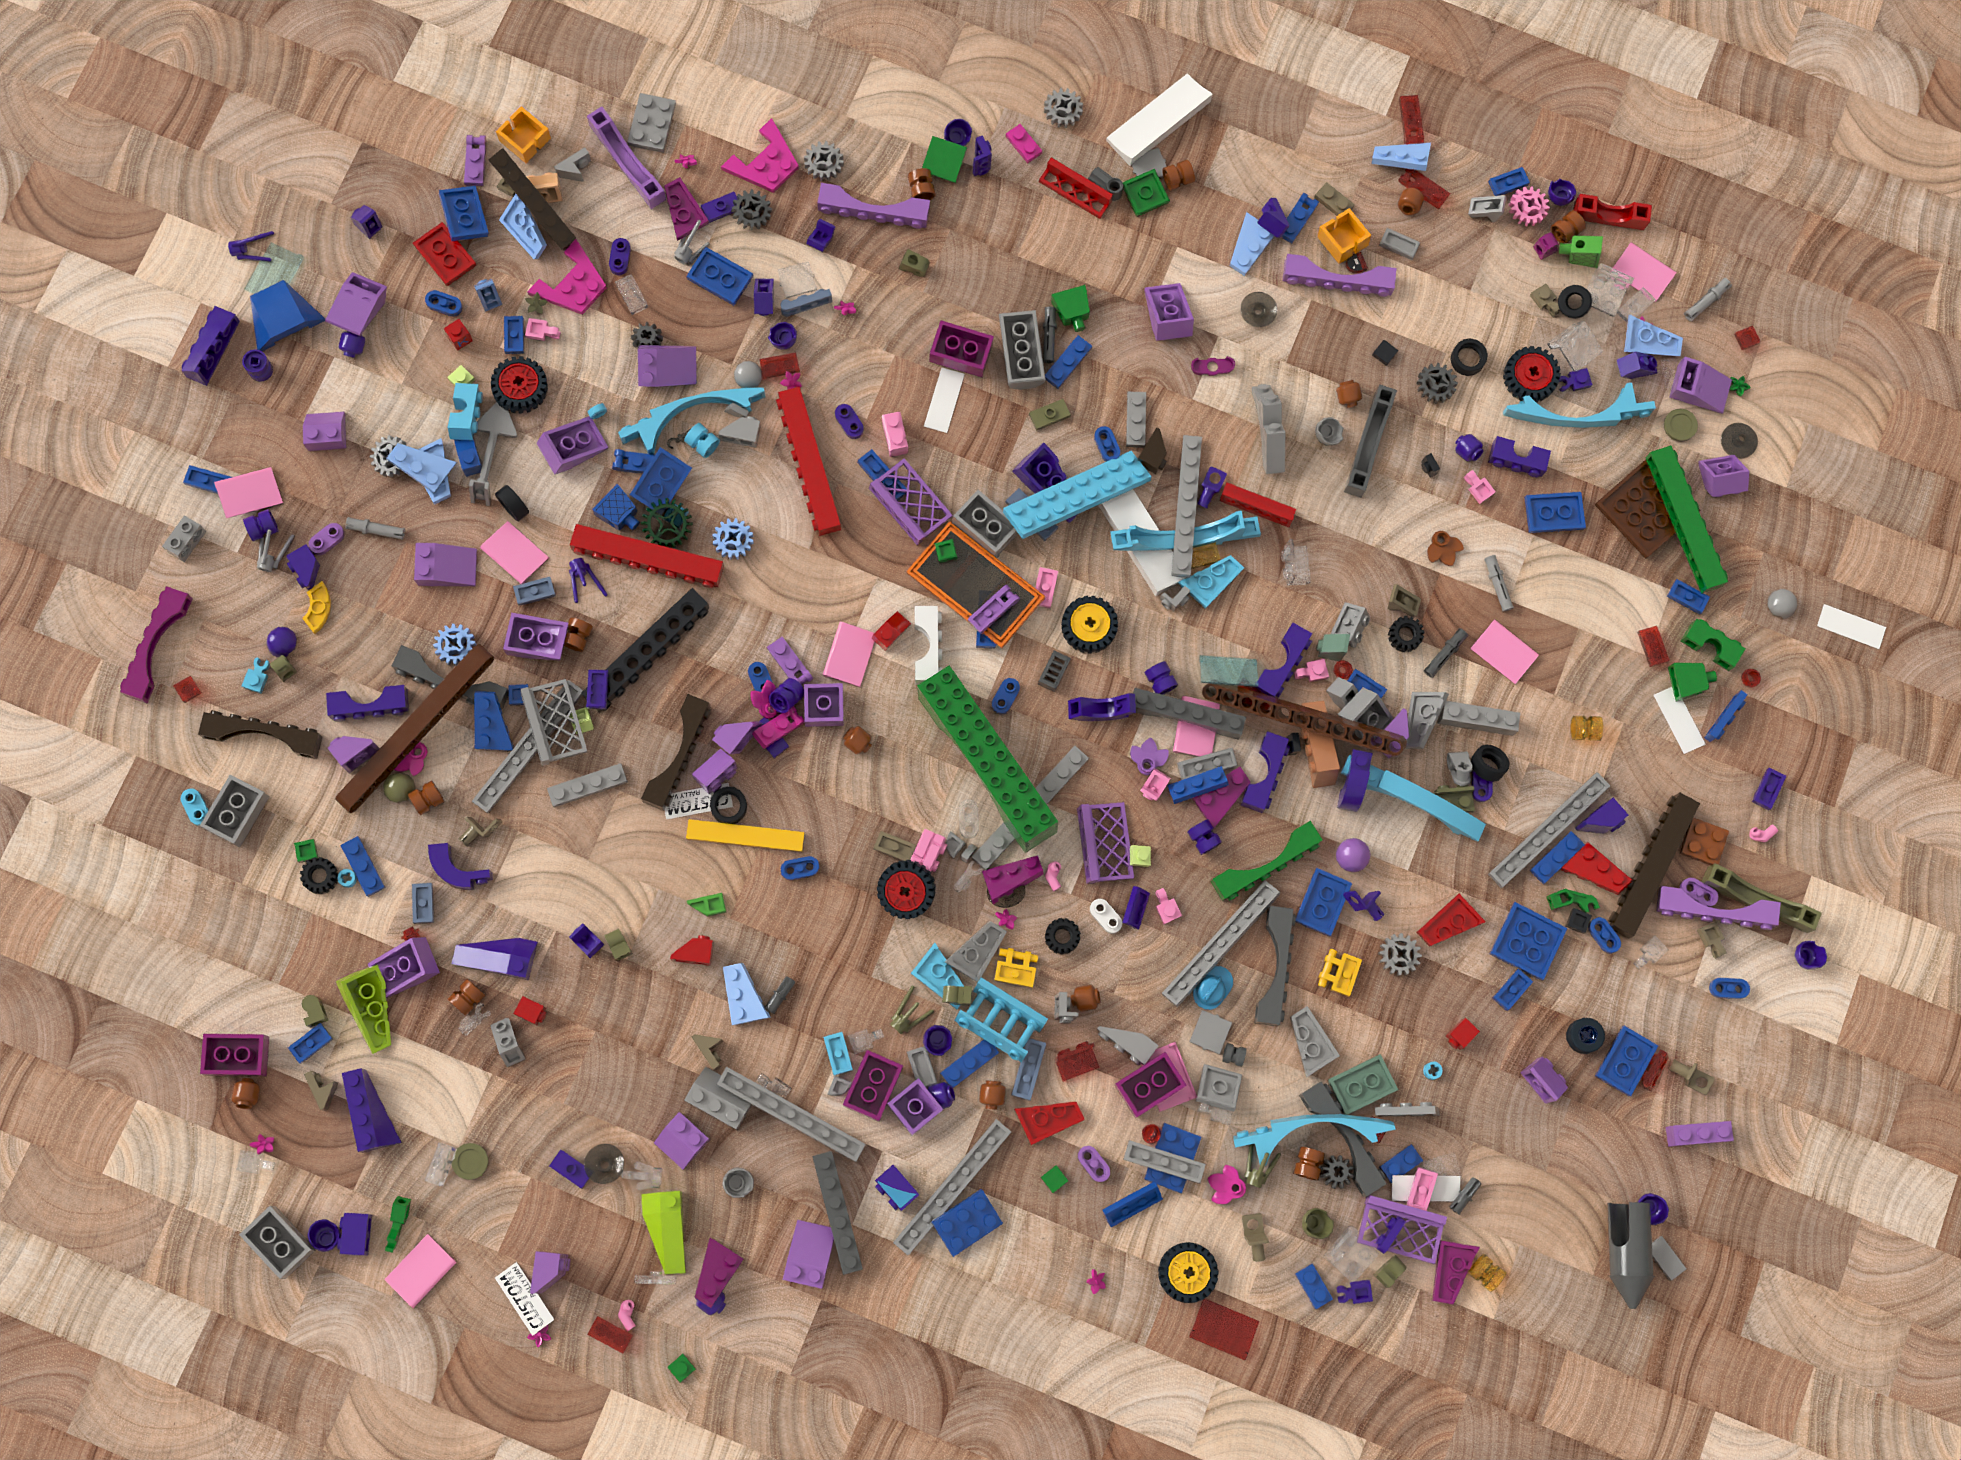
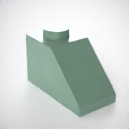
[1316,634,1350,662]

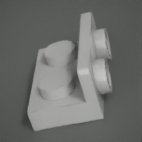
[1331,602,1370,648]
[1054,992,1079,1023]

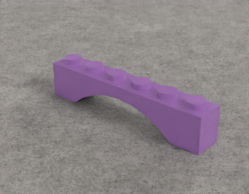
[587,107,666,209]
[817,183,930,229]
[1283,254,1397,297]
[1656,886,1781,930]

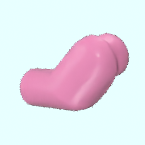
[1749,825,1778,842]
[1045,861,1062,891]
[618,1300,636,1331]

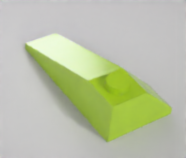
[336,965,391,1054]
[641,1191,686,1274]

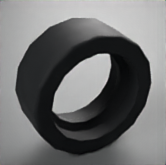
[1450,338,1488,376]
[495,485,529,522]
[1471,744,1510,782]
[710,786,747,824]

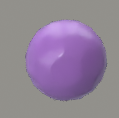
[1336,838,1371,872]

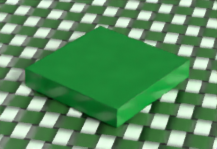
[922,136,967,183]
[1122,169,1170,217]

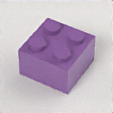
[804,683,844,727]

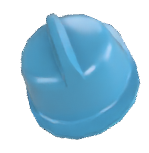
[1193,966,1233,1010]

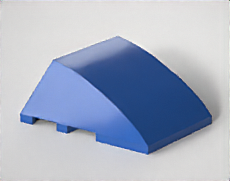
[250,280,325,351]

